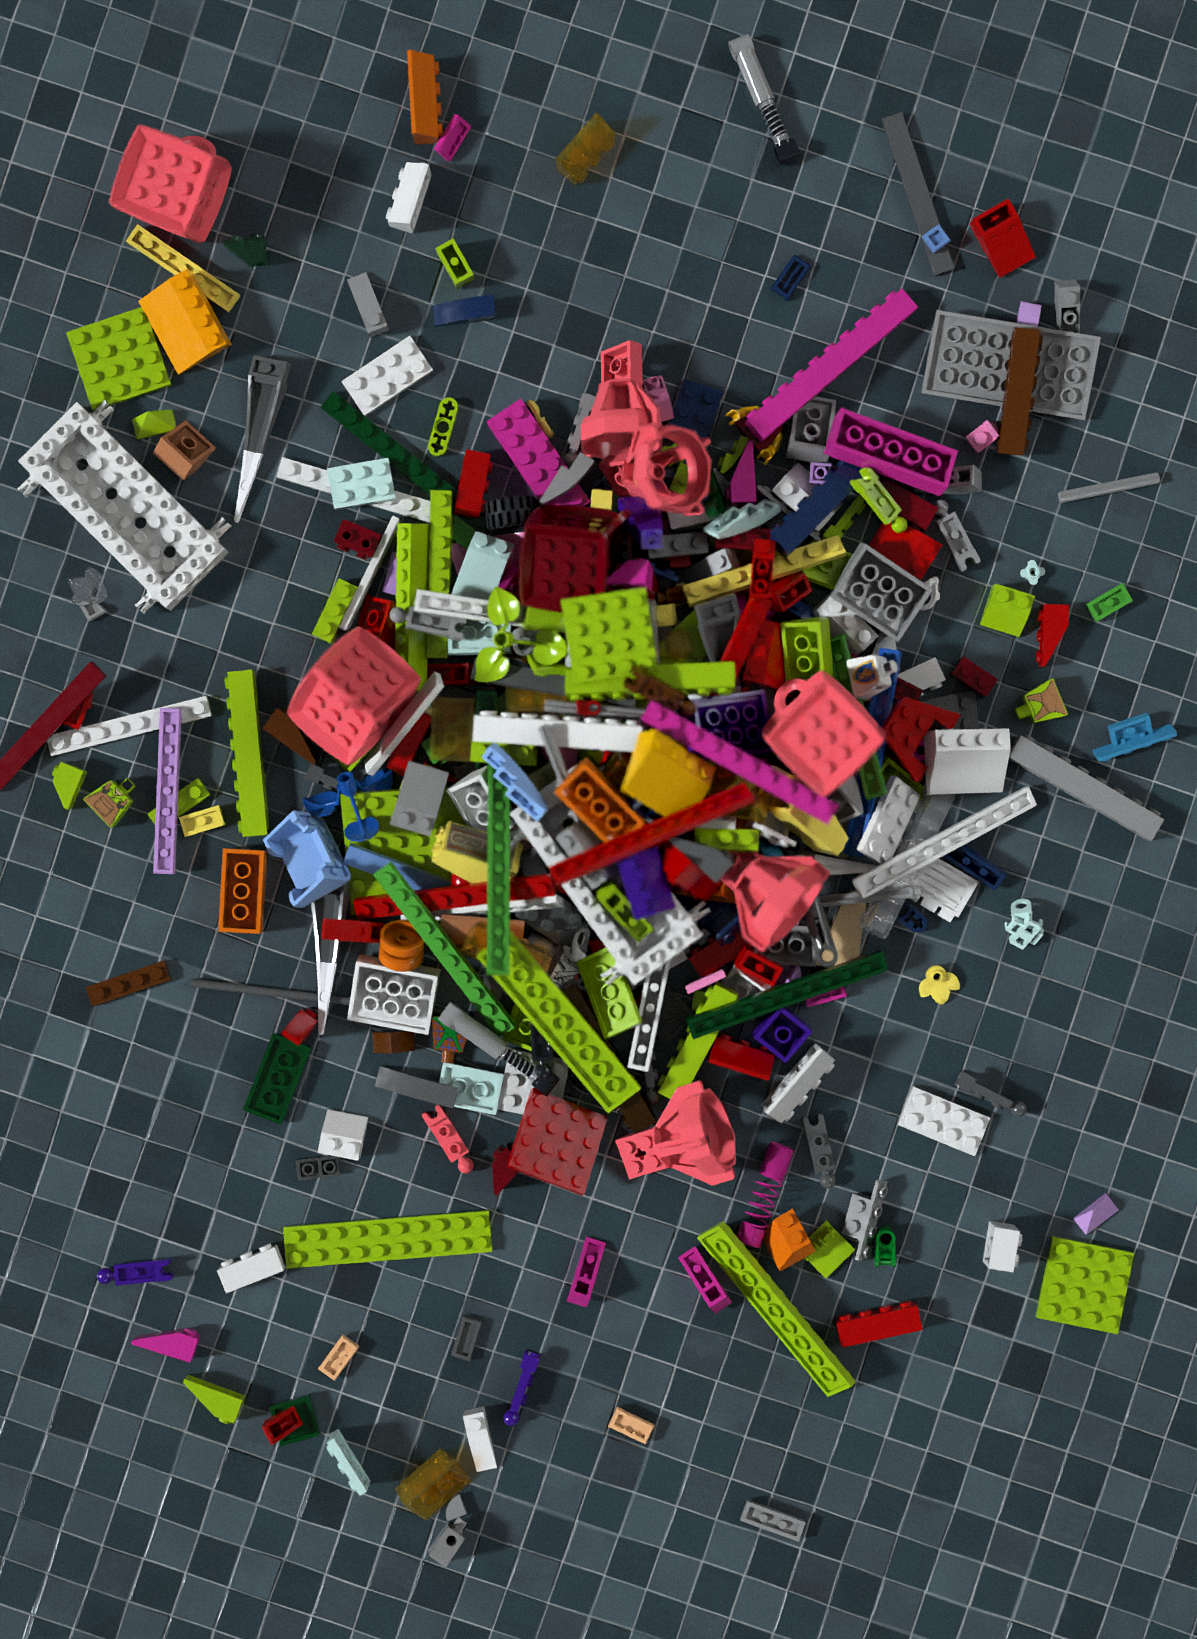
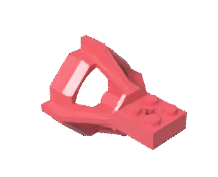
[581,340,662,459]
[598,423,711,516]
[720,852,830,952]
[615,1080,736,1186]

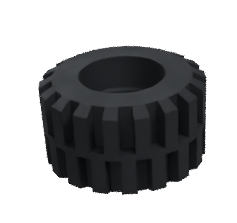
[484,495,537,531]

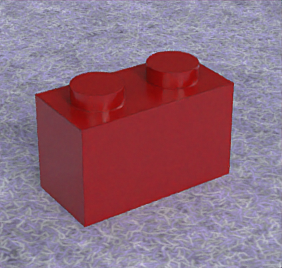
[766,572,813,612]
[734,945,783,987]

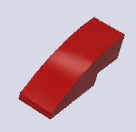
[386,713,433,776]

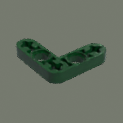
[704,466,727,521]

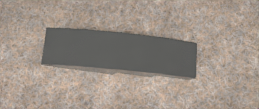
[375,1066,459,1108]

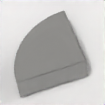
[79,601,108,622]
[446,1493,467,1521]

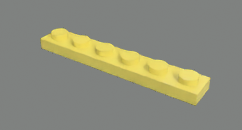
[126,224,240,313]

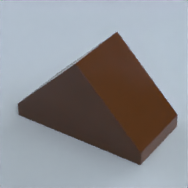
[372,1030,415,1054]

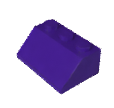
[617,847,676,920]

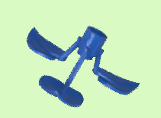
[302,768,393,842]

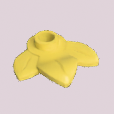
[919,965,960,1005]

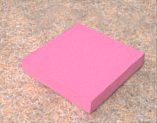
[685,969,726,994]

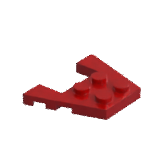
[882,696,961,783]

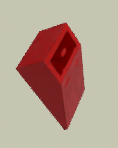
[969,198,1036,278]

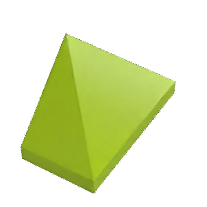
[132,409,177,440]

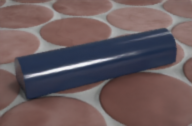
[931,827,1007,890]

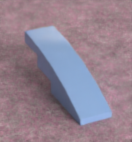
[482,742,548,822]

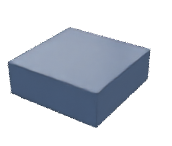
[922,224,951,254]

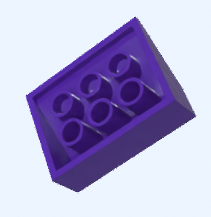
[688,690,775,763]

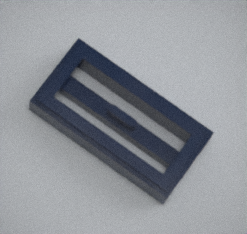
[770,254,811,301]

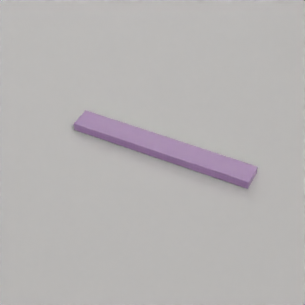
[153,708,182,874]

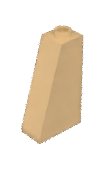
[816,890,866,966]

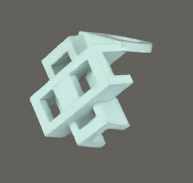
[1004,899,1044,950]

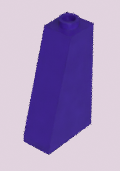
[617,496,663,549]

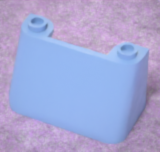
[263,810,351,908]

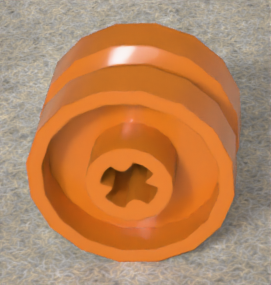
[379,920,425,972]

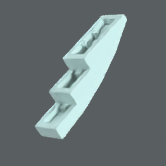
[703,499,781,539]

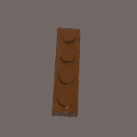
[85,960,171,1007]

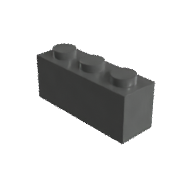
[640,532,708,560]

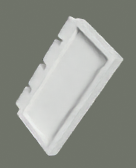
[888,840,979,922]

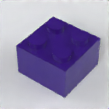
[752,1007,812,1063]

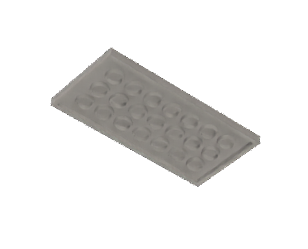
[921,310,1101,420]

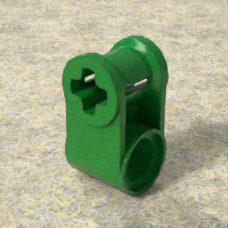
[874,1226,896,1267]

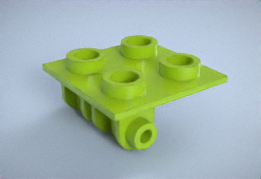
[805,1220,855,1278]

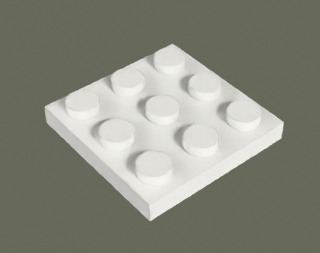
[497,1048,569,1114]

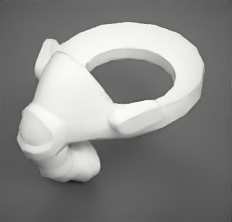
[920,577,940,611]
[563,927,590,962]

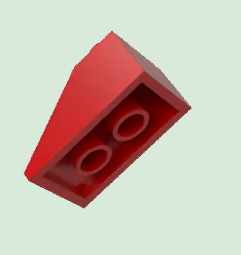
[868,522,942,581]

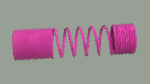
[736,1141,794,1248]

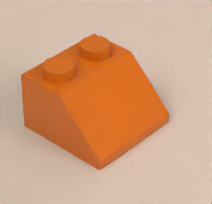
[763,1209,816,1271]

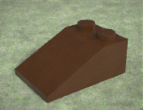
[263,708,320,766]

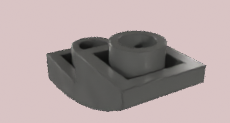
[519,847,548,877]
[295,1155,341,1181]

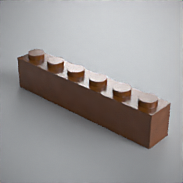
[996,327,1043,456]

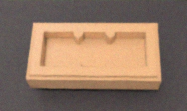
[318,1334,359,1381]
[608,1407,655,1444]

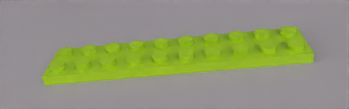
[476,929,641,1113]
[283,1210,492,1269]
[697,1221,856,1397]

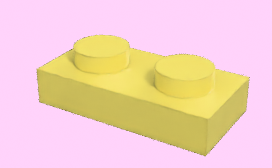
[179,805,225,837]

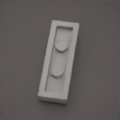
[740,1499,806,1542]

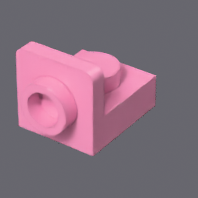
[965,420,999,454]

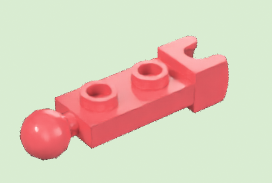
[422,1105,474,1174]

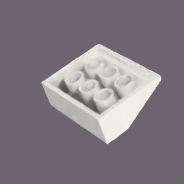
[924,729,1010,795]
[347,954,441,1035]
[762,1042,835,1123]

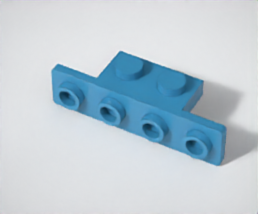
[1092,712,1177,761]

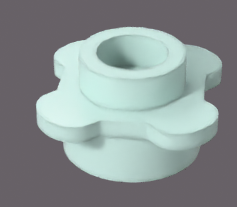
[1020,560,1045,585]

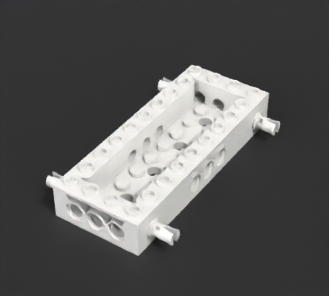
[17,400,232,614]
[510,764,711,986]

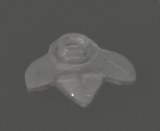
[68,567,107,606]

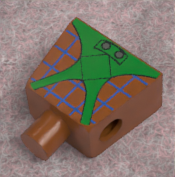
[432,1015,467,1063]

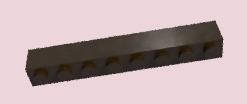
[559,978,656,1134]

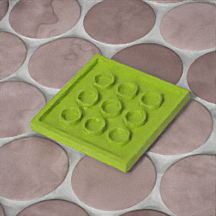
[66,307,172,411]
[561,587,659,684]
[1036,1236,1134,1334]

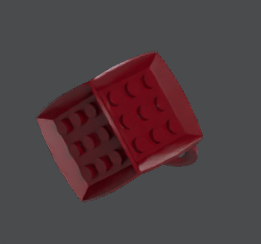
[520,505,631,613]

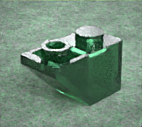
[223,234,270,267]

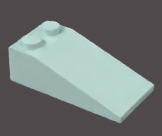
[451,531,515,624]

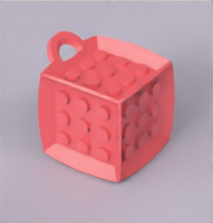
[110,125,232,243]
[287,627,421,765]
[762,670,886,797]

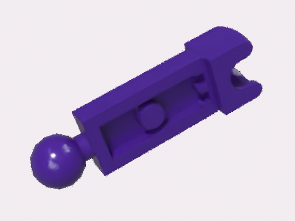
[97,1257,174,1286]
[503,1350,540,1426]

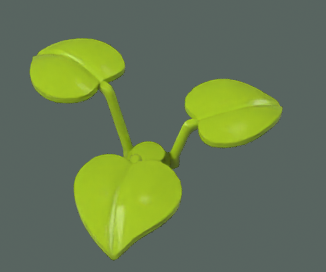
[475,587,568,682]

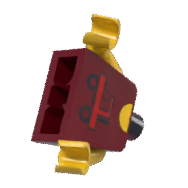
[725,406,783,465]

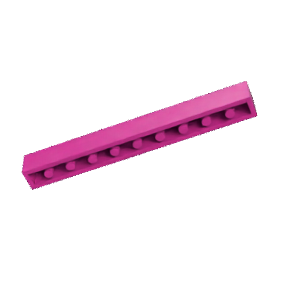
[745,289,918,443]
[641,701,838,825]

